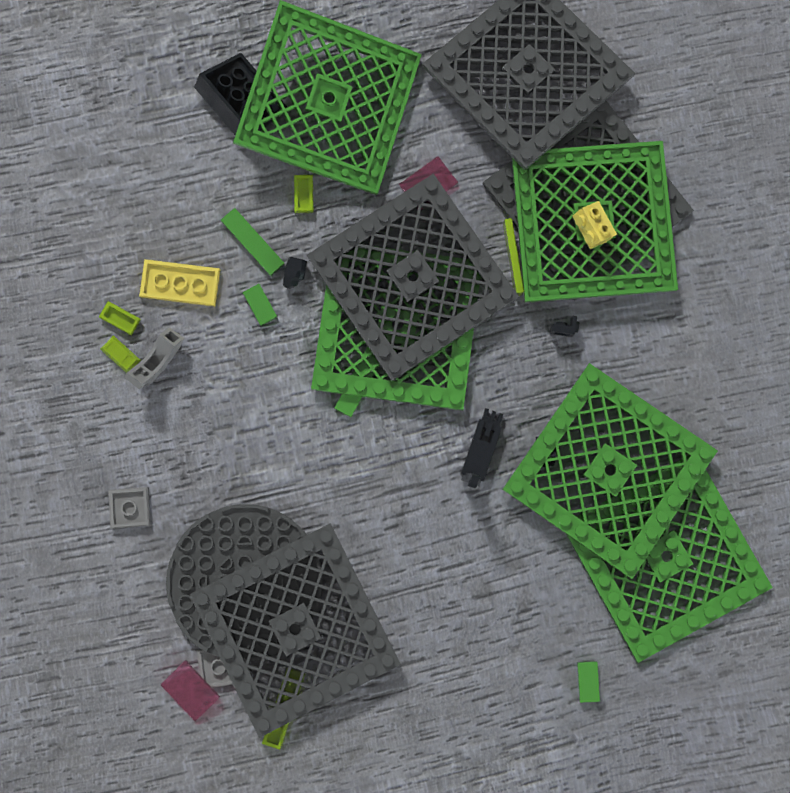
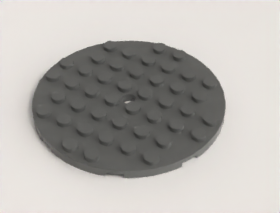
[166,504,323,661]

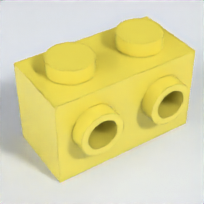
[572,201,617,249]

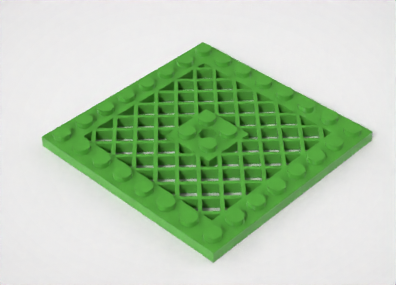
[233,0,422,195]
[512,141,678,302]
[311,246,481,411]
[502,363,718,579]
[566,455,773,663]

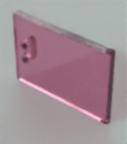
[399,156,458,211]
[161,660,220,721]

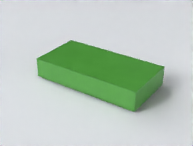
[243,284,277,326]
[577,661,600,703]

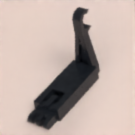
[460,408,503,488]

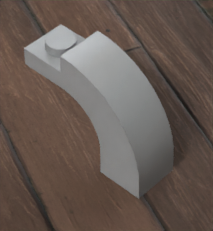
[125,327,184,390]

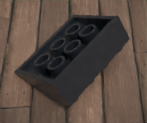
[194,53,288,135]

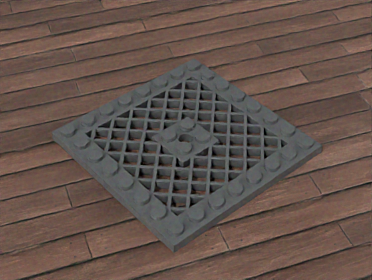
[422,0,635,170]
[483,101,694,301]
[307,173,519,382]
[190,523,401,738]

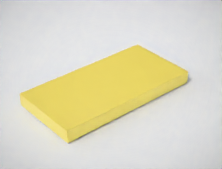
[139,259,220,307]

